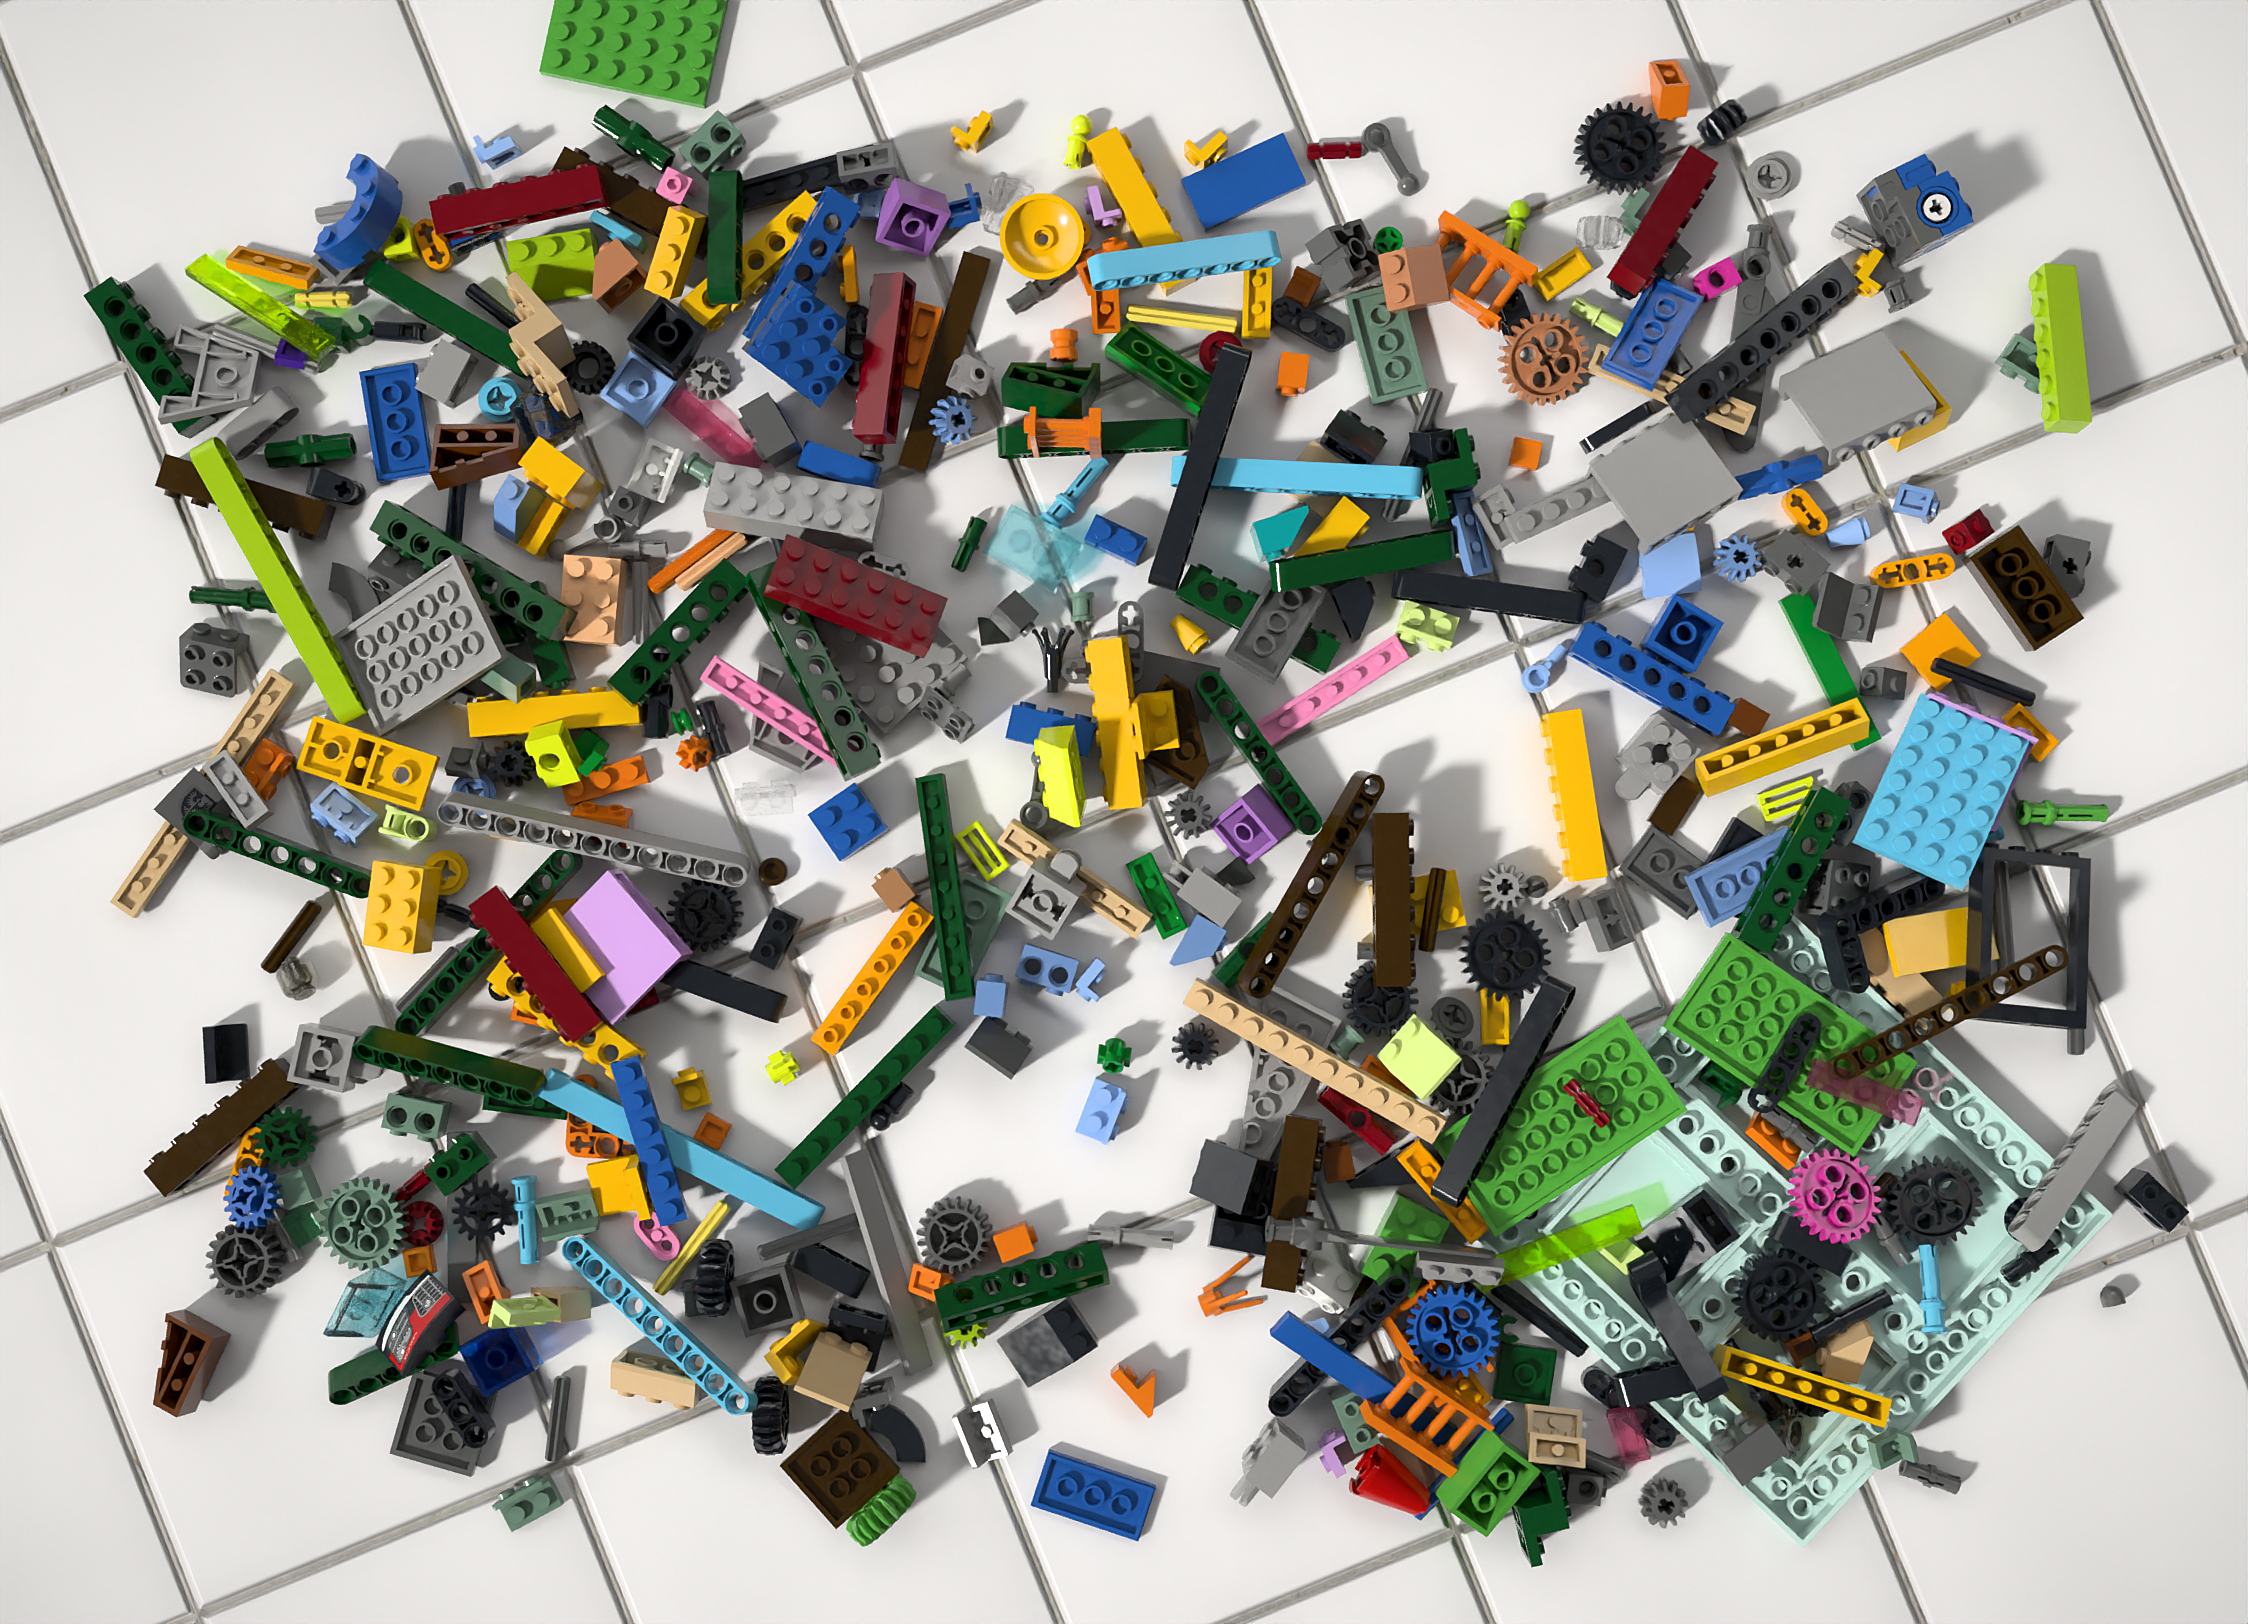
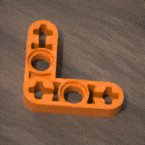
[565,1074,638,1159]

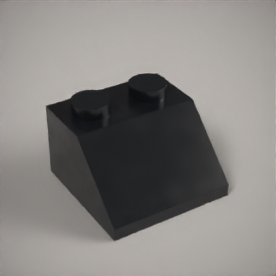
[626,296,707,381]
[1320,409,1388,465]

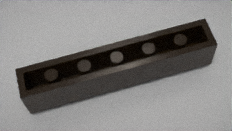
[551,146,708,261]
[155,454,336,541]
[1371,813,1416,987]
[143,1058,304,1197]
[1261,1114,1326,1293]

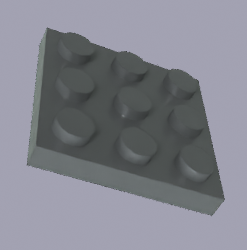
[389,1370,498,1477]

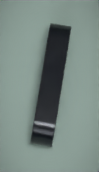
[1271,297,1345,352]
[844,305,869,389]
[1579,401,1656,455]

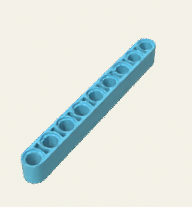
[1170,456,1424,500]
[562,1236,758,1416]

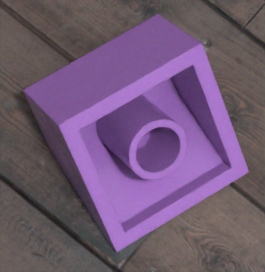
[875,177,951,258]
[1209,783,1295,867]

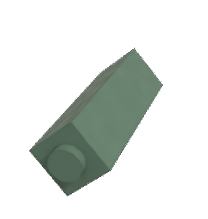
[477,650,536,704]

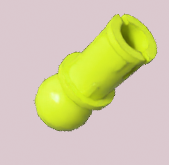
[1063,114,1092,170]

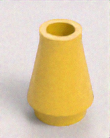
[1170,614,1211,655]

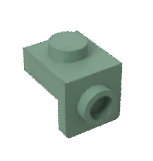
[1616,187,1650,236]
[1867,1427,1919,1470]

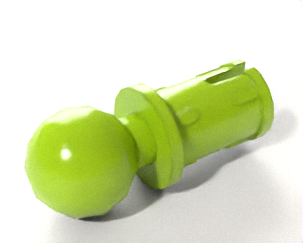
[1502,200,1531,254]

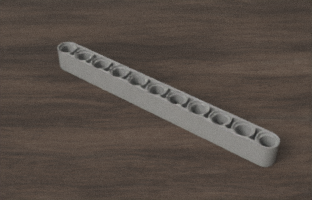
[437,791,751,887]

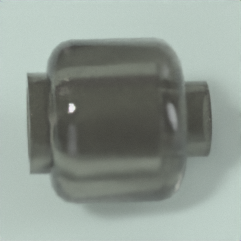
[276,957,320,1001]

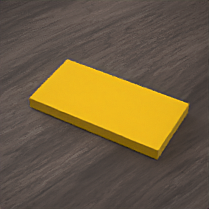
[1881,907,2000,978]

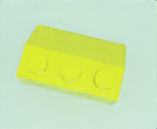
[1034,725,1087,827]

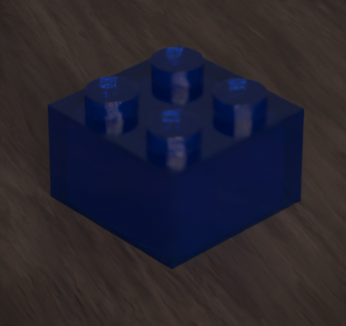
[458,1326,544,1398]

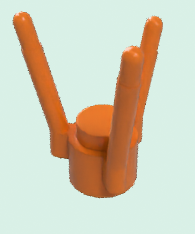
[1198,1256,1263,1317]

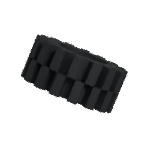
[561,340,616,395]

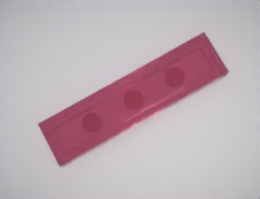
[662,385,764,468]
[1804,1058,1925,1127]

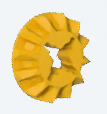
[424,850,469,895]

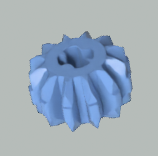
[928,396,978,445]
[1713,534,1763,582]

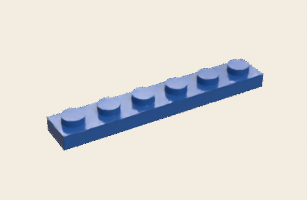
[610,1054,690,1227]

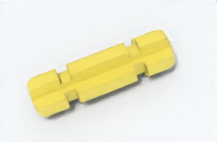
[295,291,352,309]

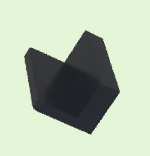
[202,1023,250,1084]

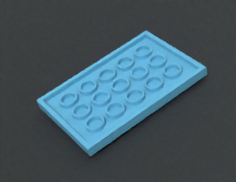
[1852,693,2030,891]

